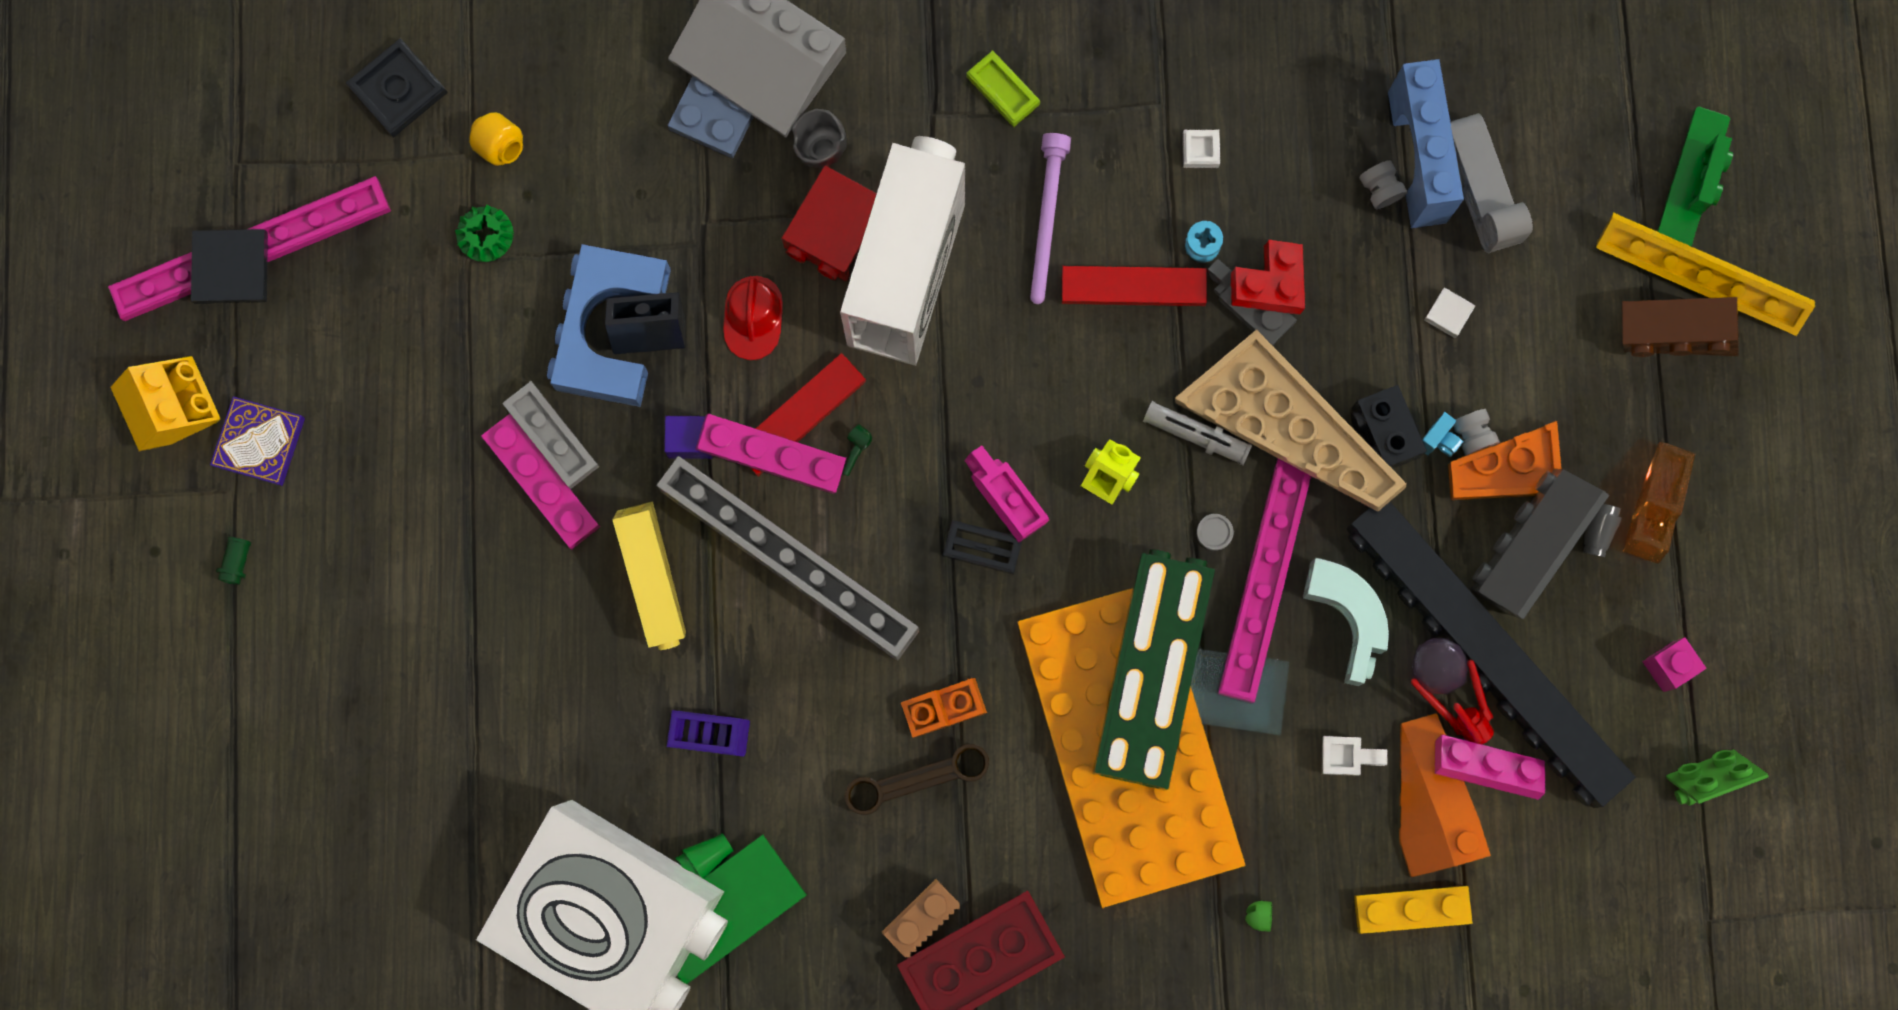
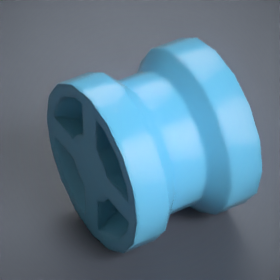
[1185,221,1223,263]

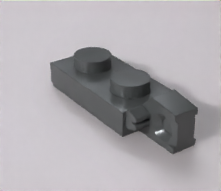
[1207,259,1297,346]

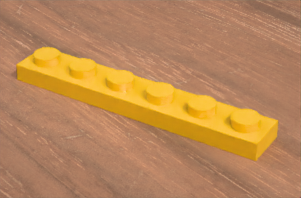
[1596,212,1815,336]

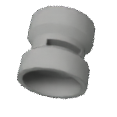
[1359,160,1408,210]
[1453,409,1500,456]

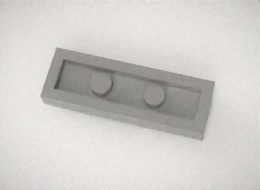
[502,381,599,489]

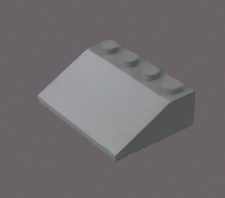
[668,0,846,138]

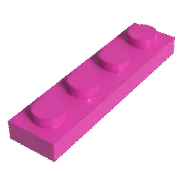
[481,414,600,549]
[695,414,846,494]

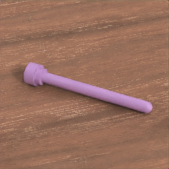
[1030,133,1071,304]

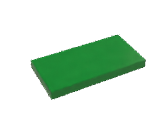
[677,835,807,984]

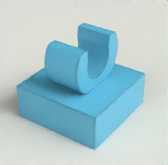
[1422,412,1463,457]

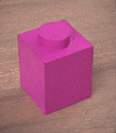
[1642,637,1707,692]

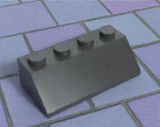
[1470,469,1609,619]

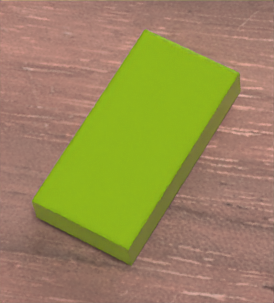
[966,50,1040,127]

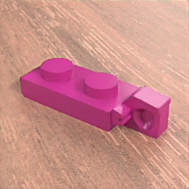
[964,446,1049,542]

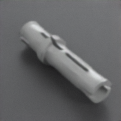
[1143,401,1252,466]

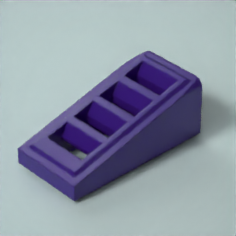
[667,710,750,757]

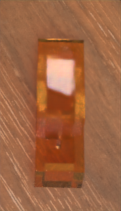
[1623,442,1695,564]

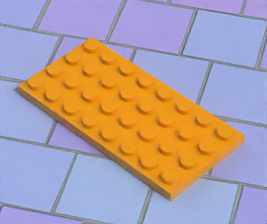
[1017,588,1246,908]

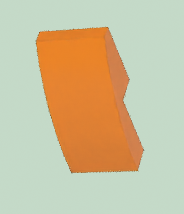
[901,678,987,738]

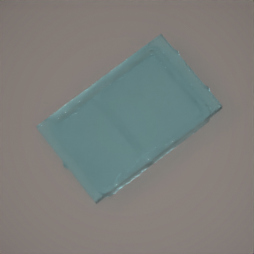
[1191,649,1289,735]

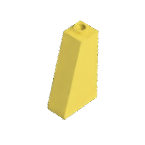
[612,501,686,650]

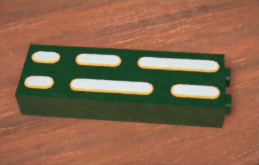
[1093,549,1215,791]

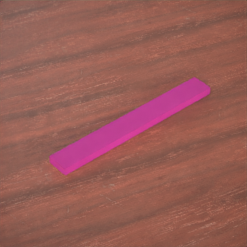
[108,176,391,321]
[1217,458,1311,704]

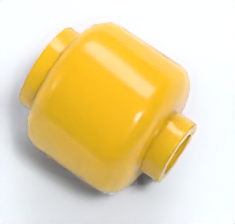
[469,112,523,166]

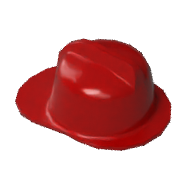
[723,276,783,361]

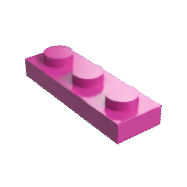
[1435,734,1545,800]

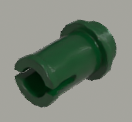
[216,537,252,585]

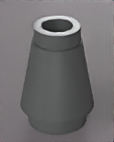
[1583,504,1622,557]

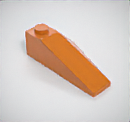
[1399,713,1491,877]

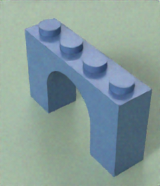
[1388,59,1464,228]
[547,244,671,407]

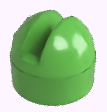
[1245,901,1272,932]

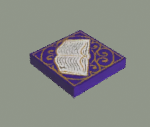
[210,396,305,487]

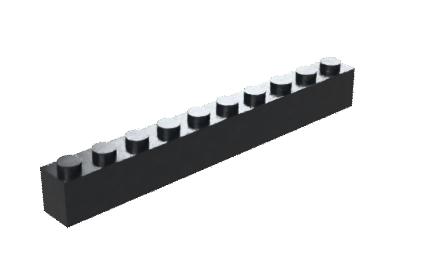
[1346,502,1636,808]

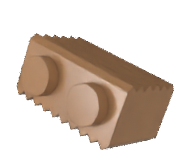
[882,879,960,957]

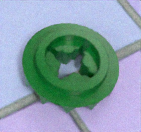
[455,204,514,262]

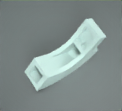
[1303,558,1389,686]

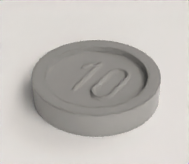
[1196,514,1234,551]

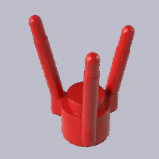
[1411,660,1494,745]

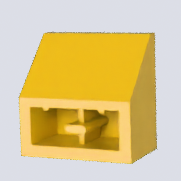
[111,356,221,451]

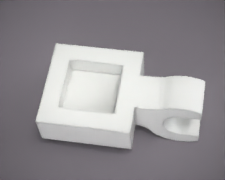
[1322,736,1387,776]

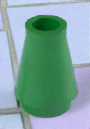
[675,833,733,879]

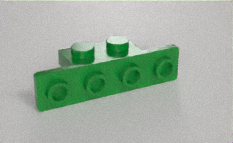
[1657,107,1733,246]

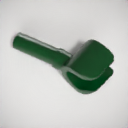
[842,424,872,477]

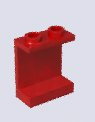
[782,166,877,281]

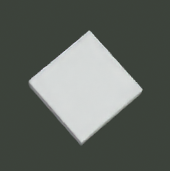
[1183,130,1220,168]
[1424,287,1475,338]

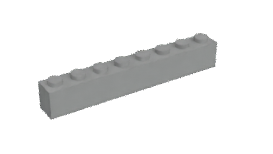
[656,456,919,661]

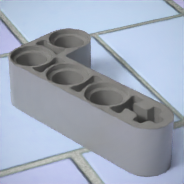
[1450,113,1533,253]

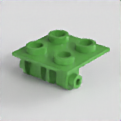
[1666,750,1769,806]

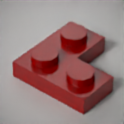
[1231,240,1305,315]

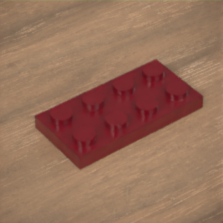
[897,890,1065,1010]

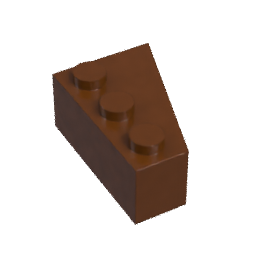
[1622,297,1739,357]

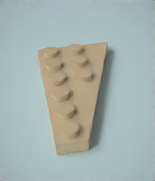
[1175,330,1406,511]

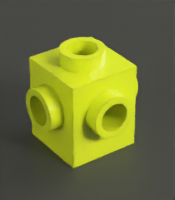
[1081,439,1141,504]

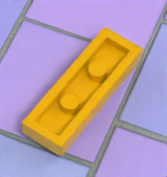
[1354,886,1473,934]

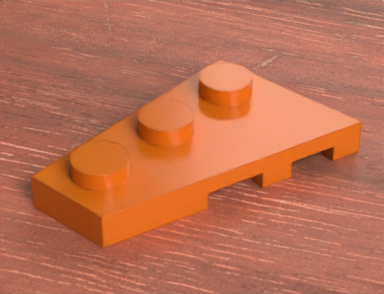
[1448,421,1561,500]

